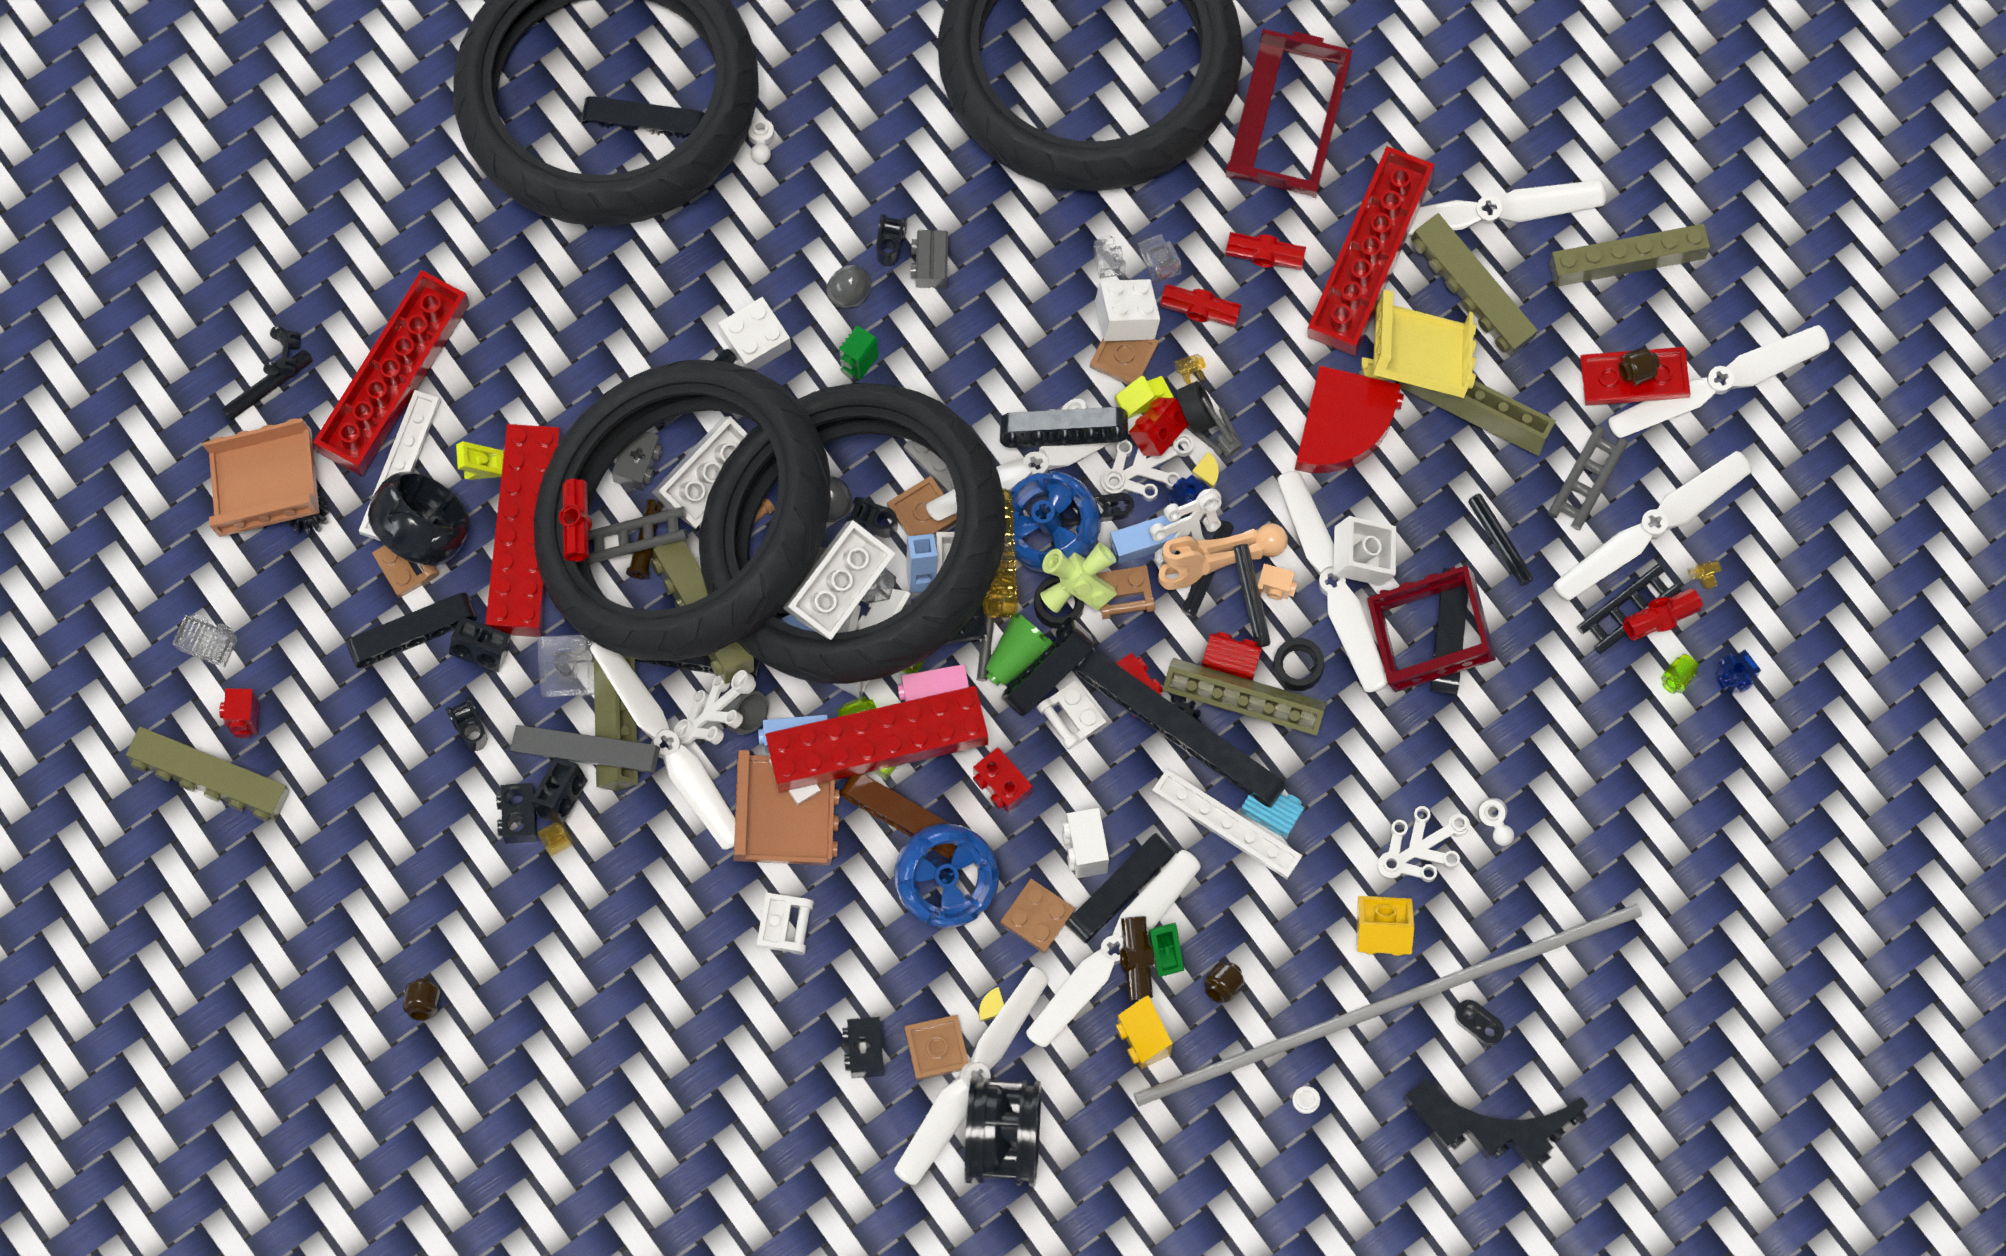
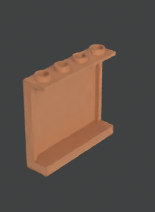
[203,418,319,537]
[733,750,839,866]

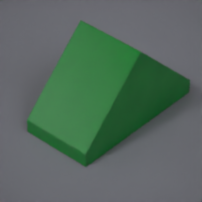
[1148,923,1184,977]

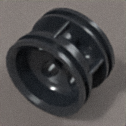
[965,1077,1041,1187]

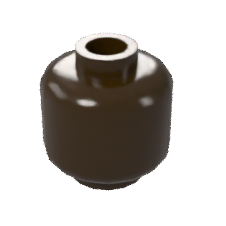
[1619,347,1660,385]
[1204,962,1244,1003]
[403,978,440,1021]

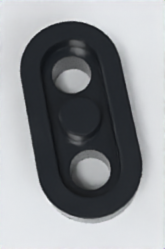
[1455,1000,1505,1046]

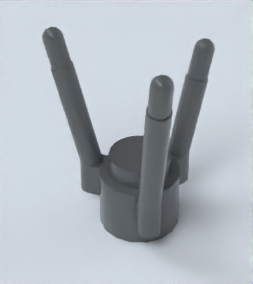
[1186,397,1243,458]

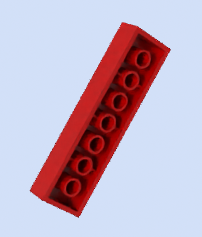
[1307,146,1435,356]
[313,270,470,476]
[485,424,562,638]
[765,686,988,793]

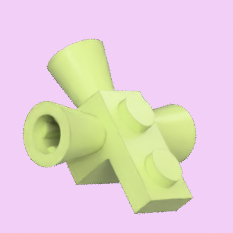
[1040,542,1117,613]

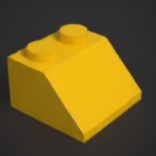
[1356,896,1414,956]
[1115,995,1173,1069]

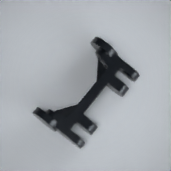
[263,326,301,376]

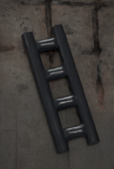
[1577,564,1681,655]

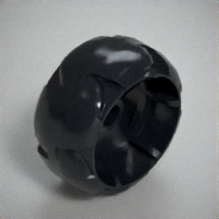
[368,472,470,567]

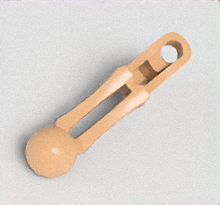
[1158,523,1288,590]

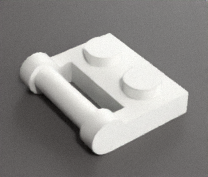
[1036,680,1107,750]
[757,893,814,955]

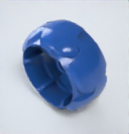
[1004,471,1101,573]
[894,823,999,928]

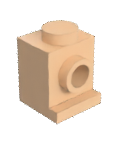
[1258,564,1298,600]

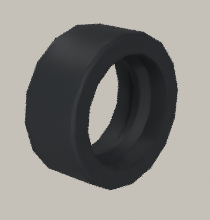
[1177,381,1217,434]
[1034,576,1084,629]
[1273,638,1324,691]

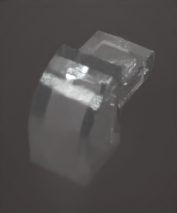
[1137,234,1181,284]

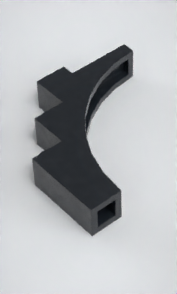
[1403,1078,1589,1169]

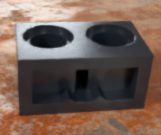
[449,616,511,673]
[530,757,588,825]
[496,783,538,844]

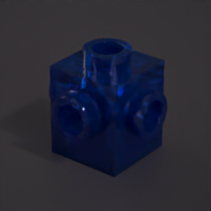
[1167,475,1209,519]
[1716,649,1761,695]

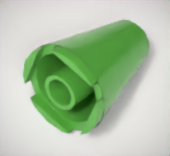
[985,611,1053,686]

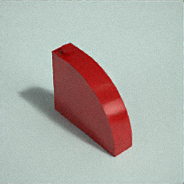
[1295,365,1404,473]

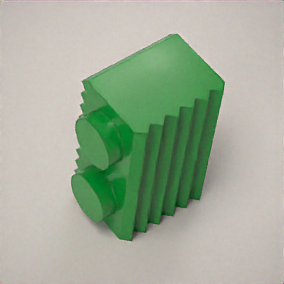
[839,326,878,380]

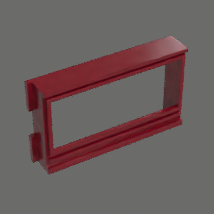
[1226,29,1352,198]

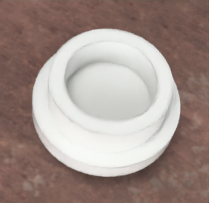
[1292,1086,1320,1114]

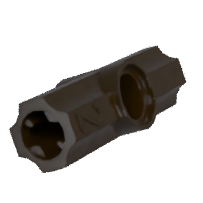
[1120,916,1154,1000]

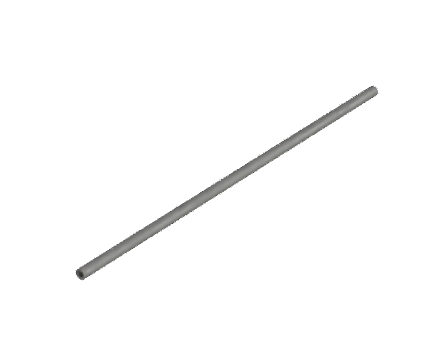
[1134,904,1642,1107]

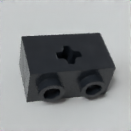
[842,1017,884,1079]

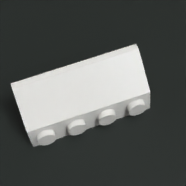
[651,416,747,528]
[782,520,896,640]
[832,587,911,699]

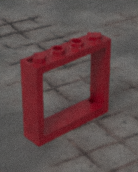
[1367,565,1496,692]

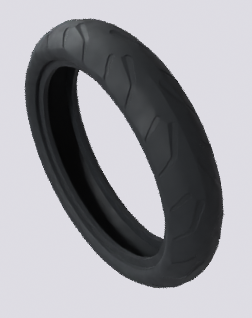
[453,0,759,226]
[938,0,1243,191]
[533,359,831,661]
[699,383,1006,684]

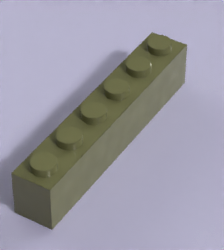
[1411,213,1538,356]
[1549,224,1710,287]
[1399,381,1556,456]
[651,540,754,684]
[593,642,638,791]
[1162,658,1327,736]
[126,726,290,821]

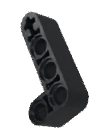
[1001,617,1094,716]

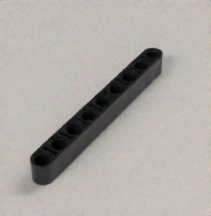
[1076,649,1287,808]

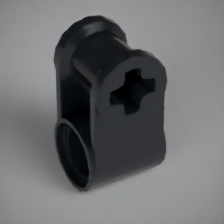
[876,214,908,266]
[845,497,898,538]
[445,697,488,751]

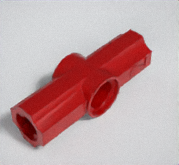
[1225,232,1306,270]
[1160,284,1241,327]
[559,478,592,562]
[1623,588,1703,641]

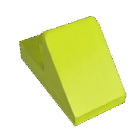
[1115,376,1174,419]
[456,441,504,480]

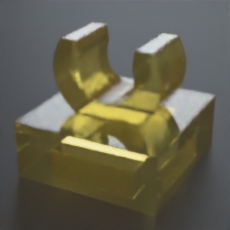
[1174,353,1206,384]
[1687,560,1722,589]
[537,822,574,858]

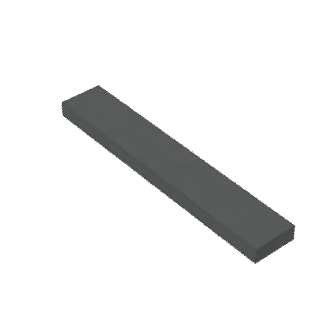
[510,725,660,773]

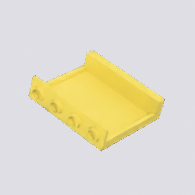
[1373,289,1476,398]

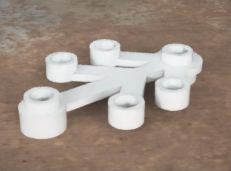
[1101,434,1194,501]
[1149,489,1222,570]
[674,670,756,745]
[1377,806,1470,882]

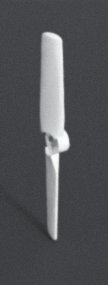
[1408,180,1606,236]
[1608,325,1830,438]
[926,414,1142,521]
[1553,451,1752,600]
[1278,471,1388,692]
[590,643,735,850]
[1026,850,1201,1047]
[894,967,1049,1185]

